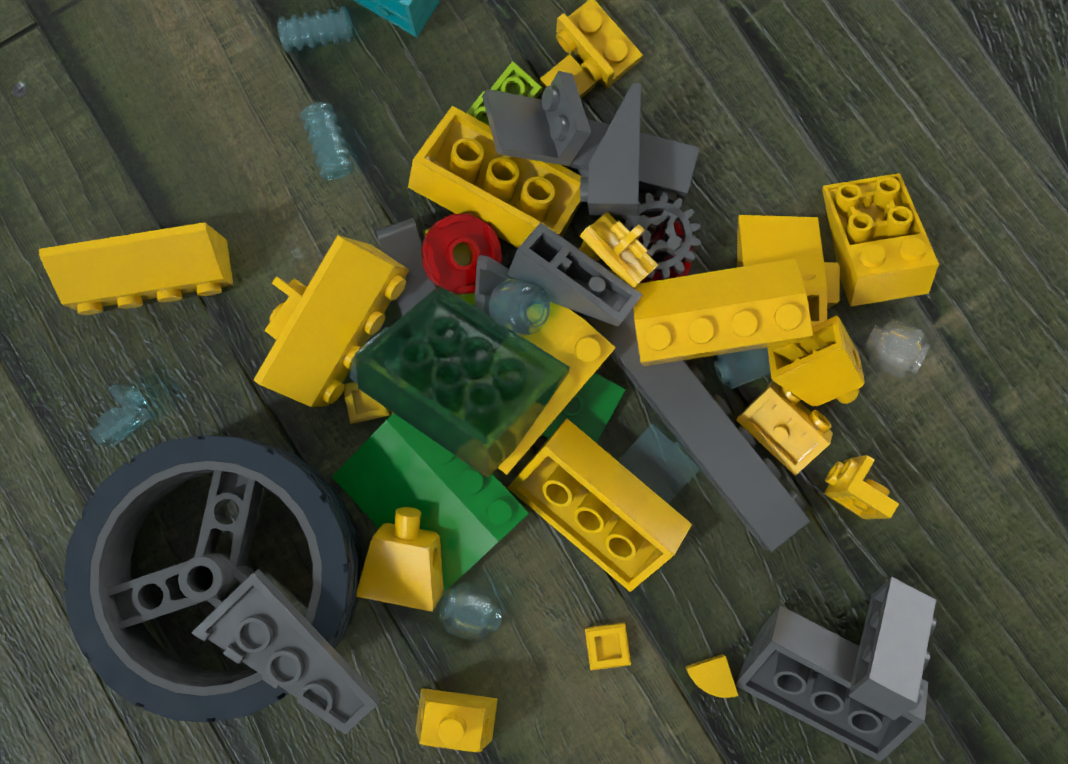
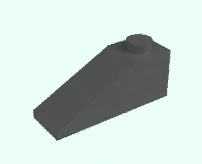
[580,83,641,216]
[507,222,642,327]

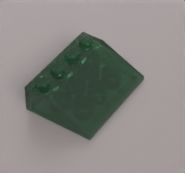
[355,286,570,478]

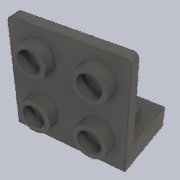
[482,71,591,166]

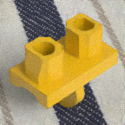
[579,212,658,288]

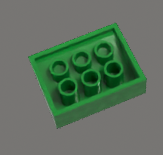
[332,392,529,593]

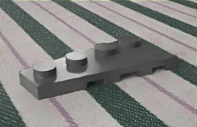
[192,569,381,735]

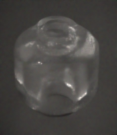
[865,319,931,378]

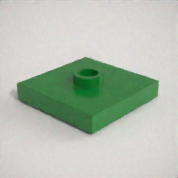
[541,373,626,443]

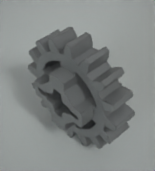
[618,192,701,282]

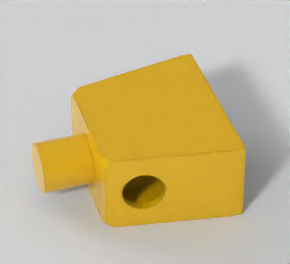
[768,316,865,406]
[356,507,444,612]
[415,688,498,752]

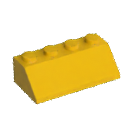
[408,106,582,248]
[39,222,234,315]
[254,235,410,407]
[633,258,813,366]
[440,299,616,475]
[507,418,692,592]

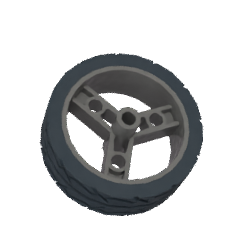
[63,435,362,723]

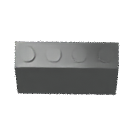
[735,605,928,762]

